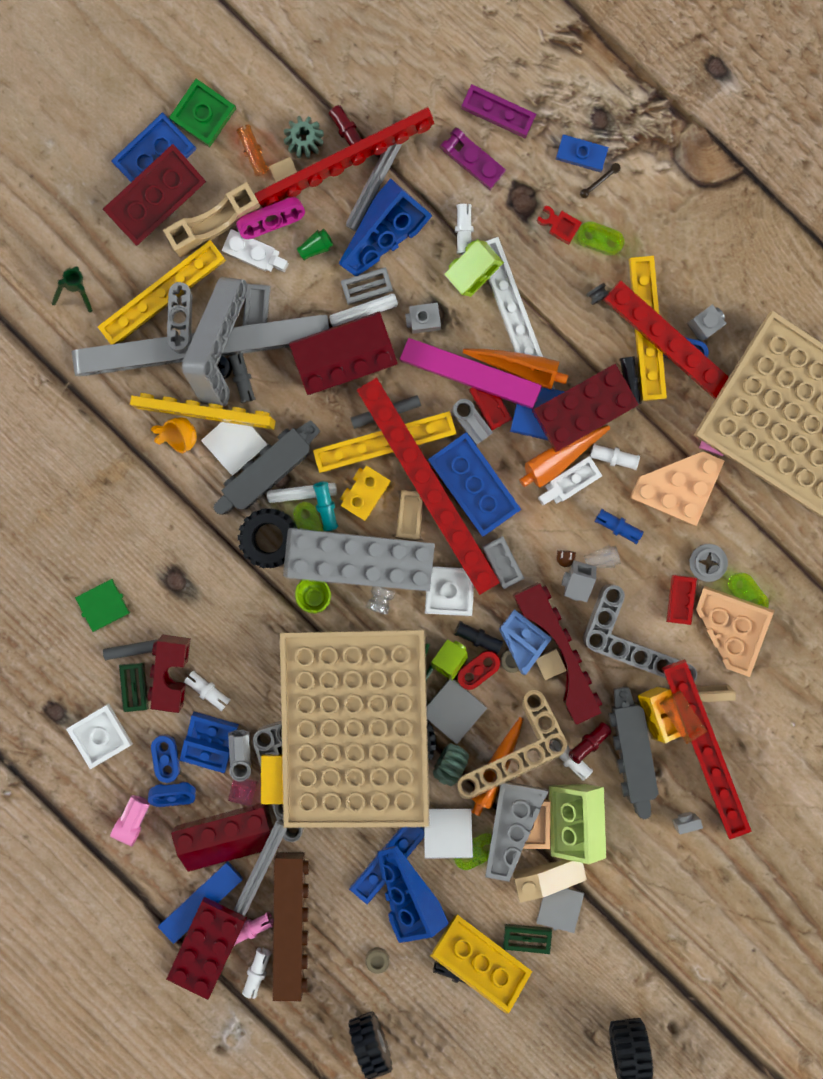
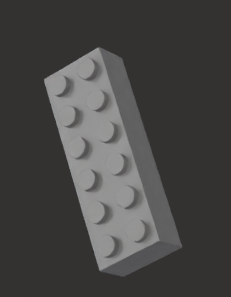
[283,528,435,591]

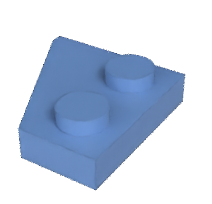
[499,609,552,675]

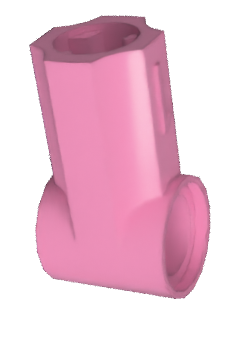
[110,795,150,847]

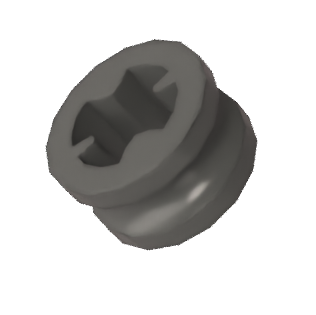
[586,283,610,305]

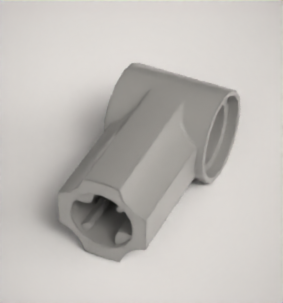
[452,399,493,445]
[228,729,252,782]

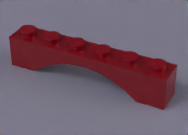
[513,582,602,725]

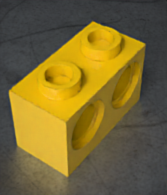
[637,687,686,743]

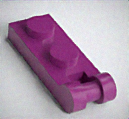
[440,127,506,190]

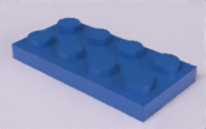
[428,432,521,537]

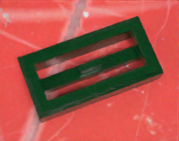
[119,662,149,712]
[503,924,552,954]

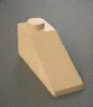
[513,859,587,903]

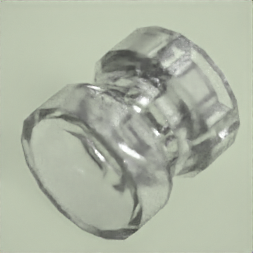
[366,586,395,615]

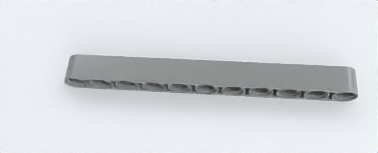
[71,315,330,376]

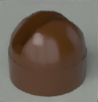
[556,550,576,567]

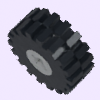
[348,1011,393,1079]

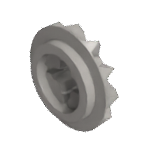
[689,544,728,582]

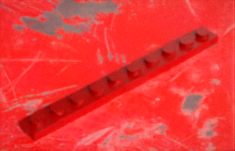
[357,377,500,595]

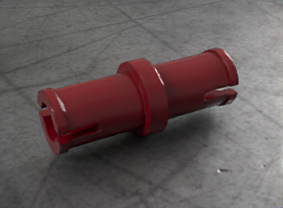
[328,105,362,146]
[569,722,612,764]

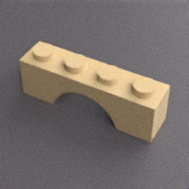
[163,182,261,258]

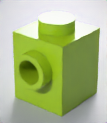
[431,639,468,681]

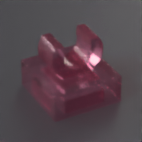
[228,779,257,806]

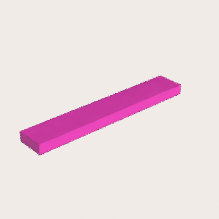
[400,338,542,409]

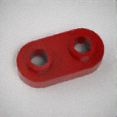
[457,651,500,690]

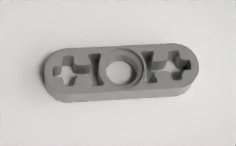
[167,282,193,353]

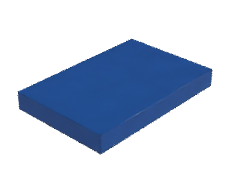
[111,112,196,182]

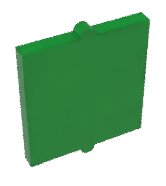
[75,579,130,632]

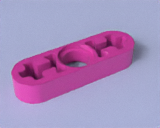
[236,197,305,239]

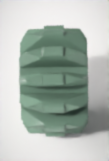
[284,116,324,159]
[433,743,469,786]

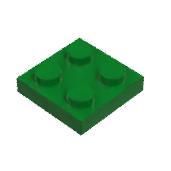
[169,78,237,148]

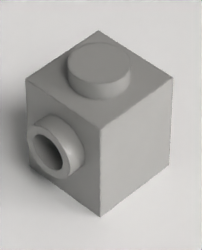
[405,302,441,334]
[687,304,727,341]
[561,560,596,602]

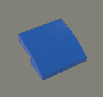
[510,387,565,440]
[179,711,239,773]

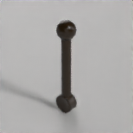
[580,163,621,198]

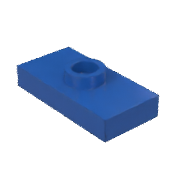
[556,134,609,173]

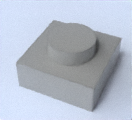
[673,812,703,834]

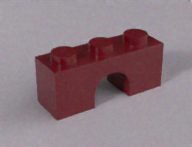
[148,634,191,713]

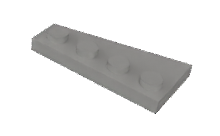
[485,782,548,882]

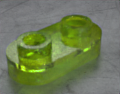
[577,222,625,256]
[293,502,324,532]
[728,573,769,608]
[454,834,492,870]

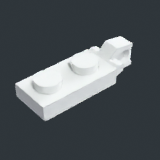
[221,229,289,272]
[537,456,602,505]

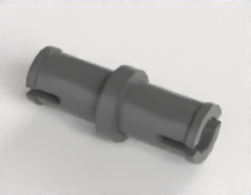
[228,353,256,403]

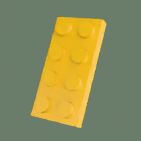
[430,914,532,1014]

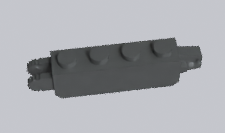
[214,420,321,515]
[608,686,659,820]

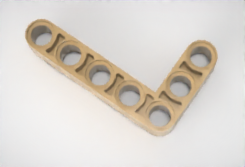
[457,690,567,799]

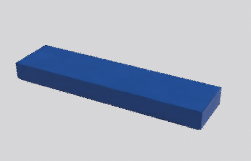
[349,827,424,905]
[158,861,243,944]

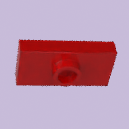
[469,388,512,431]
[666,575,697,625]

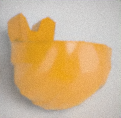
[150,417,197,453]

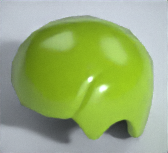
[295,579,331,614]

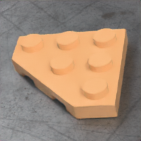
[630,451,725,526]
[696,586,775,677]

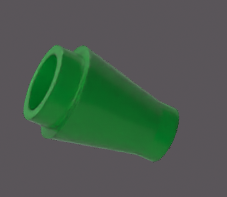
[297,229,334,260]

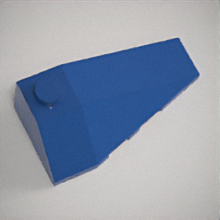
[339,178,433,276]
[378,846,449,943]

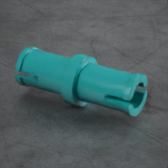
[313,481,338,531]

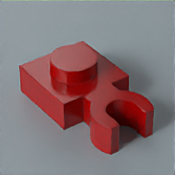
[537,206,582,245]

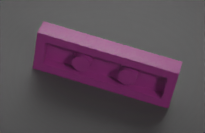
[461,84,536,139]

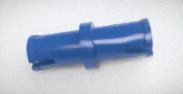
[594,509,644,545]

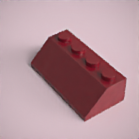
[289,311,398,396]
[171,803,279,872]

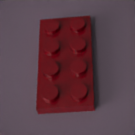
[103,144,206,246]
[532,363,639,452]
[166,897,247,1000]

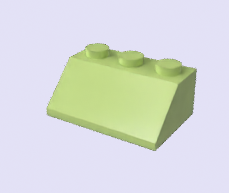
[549,784,606,864]

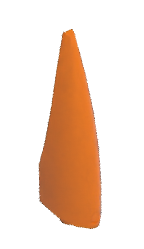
[463,348,568,390]
[519,425,610,488]
[471,717,524,816]

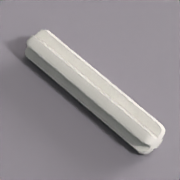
[329,294,398,327]
[267,483,337,503]

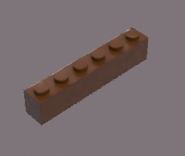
[273,852,309,1002]

